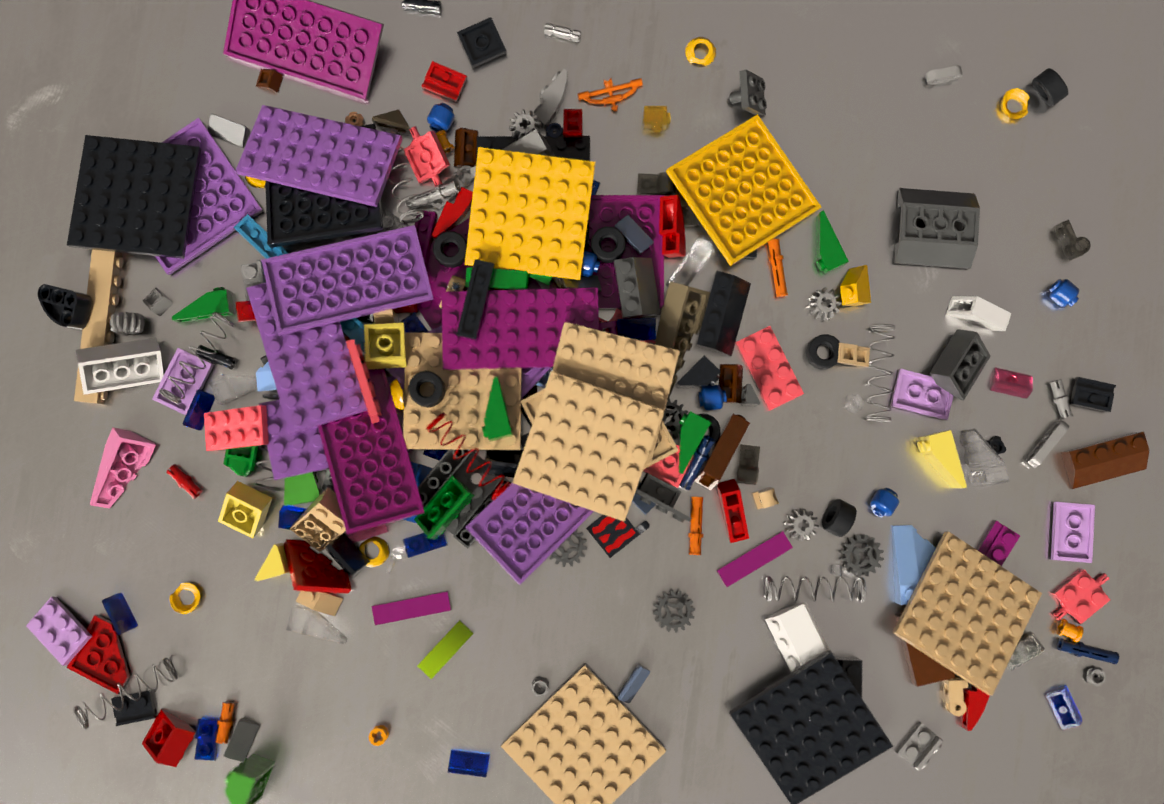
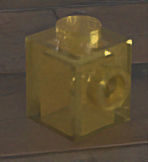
[643,106,671,133]

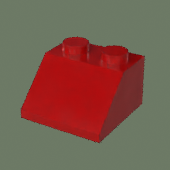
[142,709,196,767]

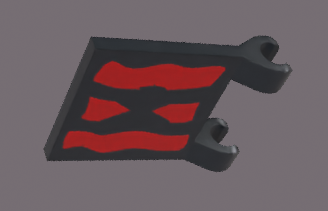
[586,514,650,558]

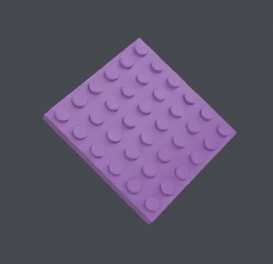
[155,118,263,275]

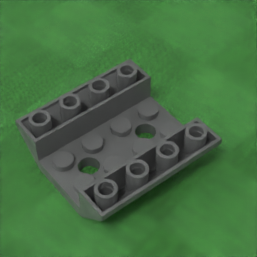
[894,188,980,269]
[418,450,511,549]

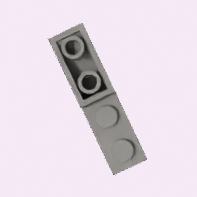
[523,68,568,130]

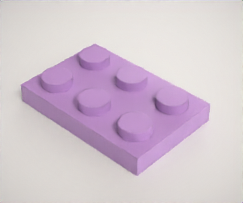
[152,348,214,416]
[890,369,954,421]
[1051,502,1095,563]
[26,597,92,666]

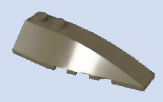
[655,281,710,398]

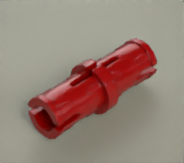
[166,464,203,499]

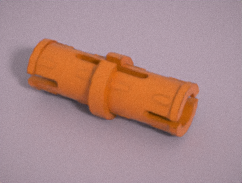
[215,702,235,744]

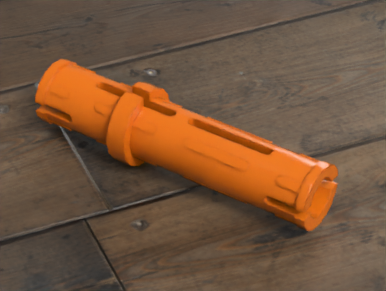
[768,239,788,297]
[688,497,704,555]

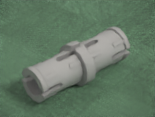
[1049,379,1073,419]

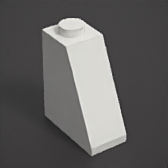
[946,296,1011,331]

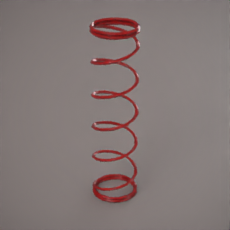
[426,412,511,501]

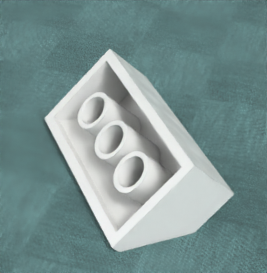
[75,338,164,395]
[765,602,829,673]

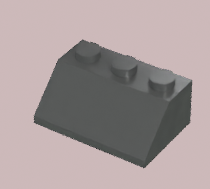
[614,257,660,320]
[930,329,991,401]

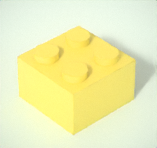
[364,323,407,369]
[218,481,272,538]

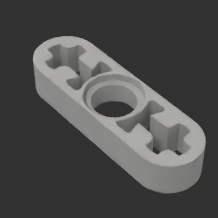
[430,165,475,210]
[1026,419,1069,468]

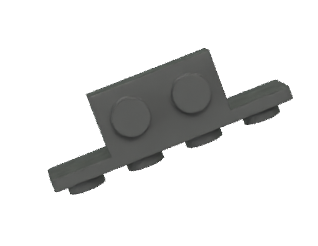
[635,473,692,523]

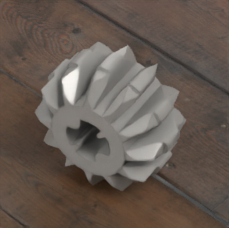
[509,109,542,140]
[808,287,842,320]
[110,312,145,334]
[785,508,819,541]

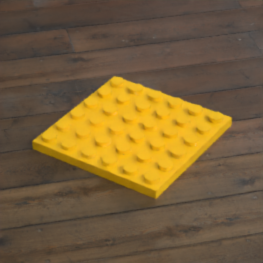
[666,114,821,266]
[465,147,596,280]

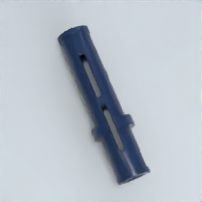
[680,435,715,490]
[1057,638,1119,665]

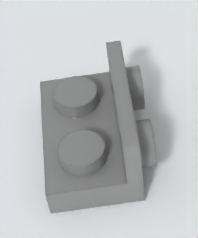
[241,260,266,301]
[896,722,943,771]

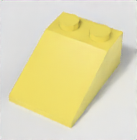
[917,430,967,488]

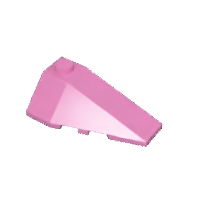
[90,427,156,508]

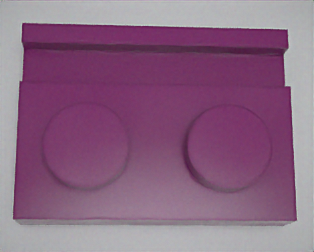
[976,520,1020,566]

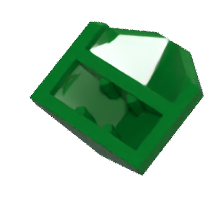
[223,446,258,477]

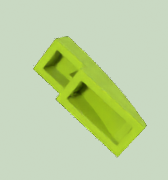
[417,620,473,679]

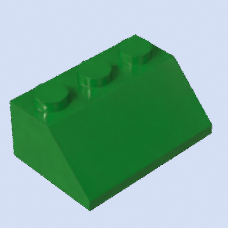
[414,475,475,539]

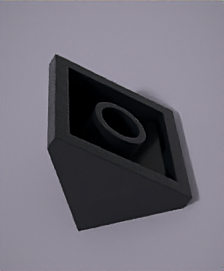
[483,450,523,478]
[326,533,370,579]

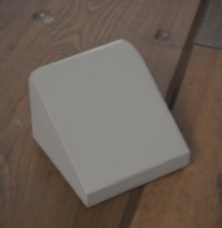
[143,287,172,316]

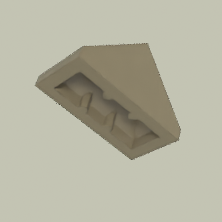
[372,109,411,135]

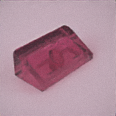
[990,367,1033,399]

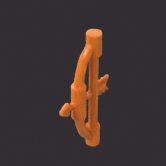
[577,78,643,112]

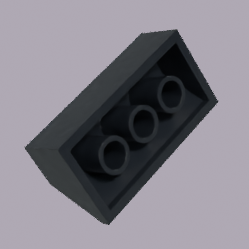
[695,270,751,357]

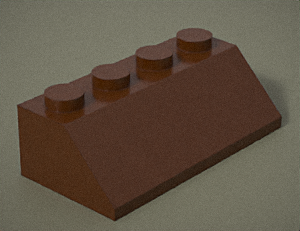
[1061,431,1150,489]

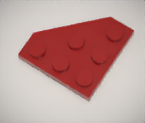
[284,539,351,594]
[67,615,130,694]

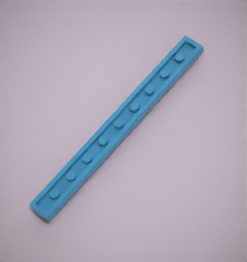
[234,214,365,353]

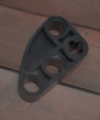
[37,284,92,330]

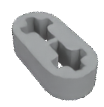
[925,66,963,84]

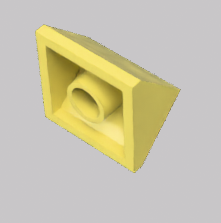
[255,543,290,581]

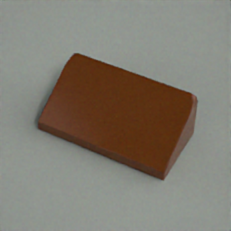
[454,127,478,168]
[719,364,743,403]

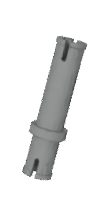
[406,180,461,210]

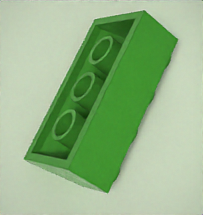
[225,754,275,804]

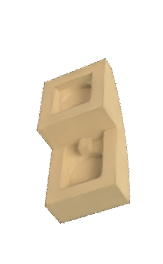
[838,343,870,367]

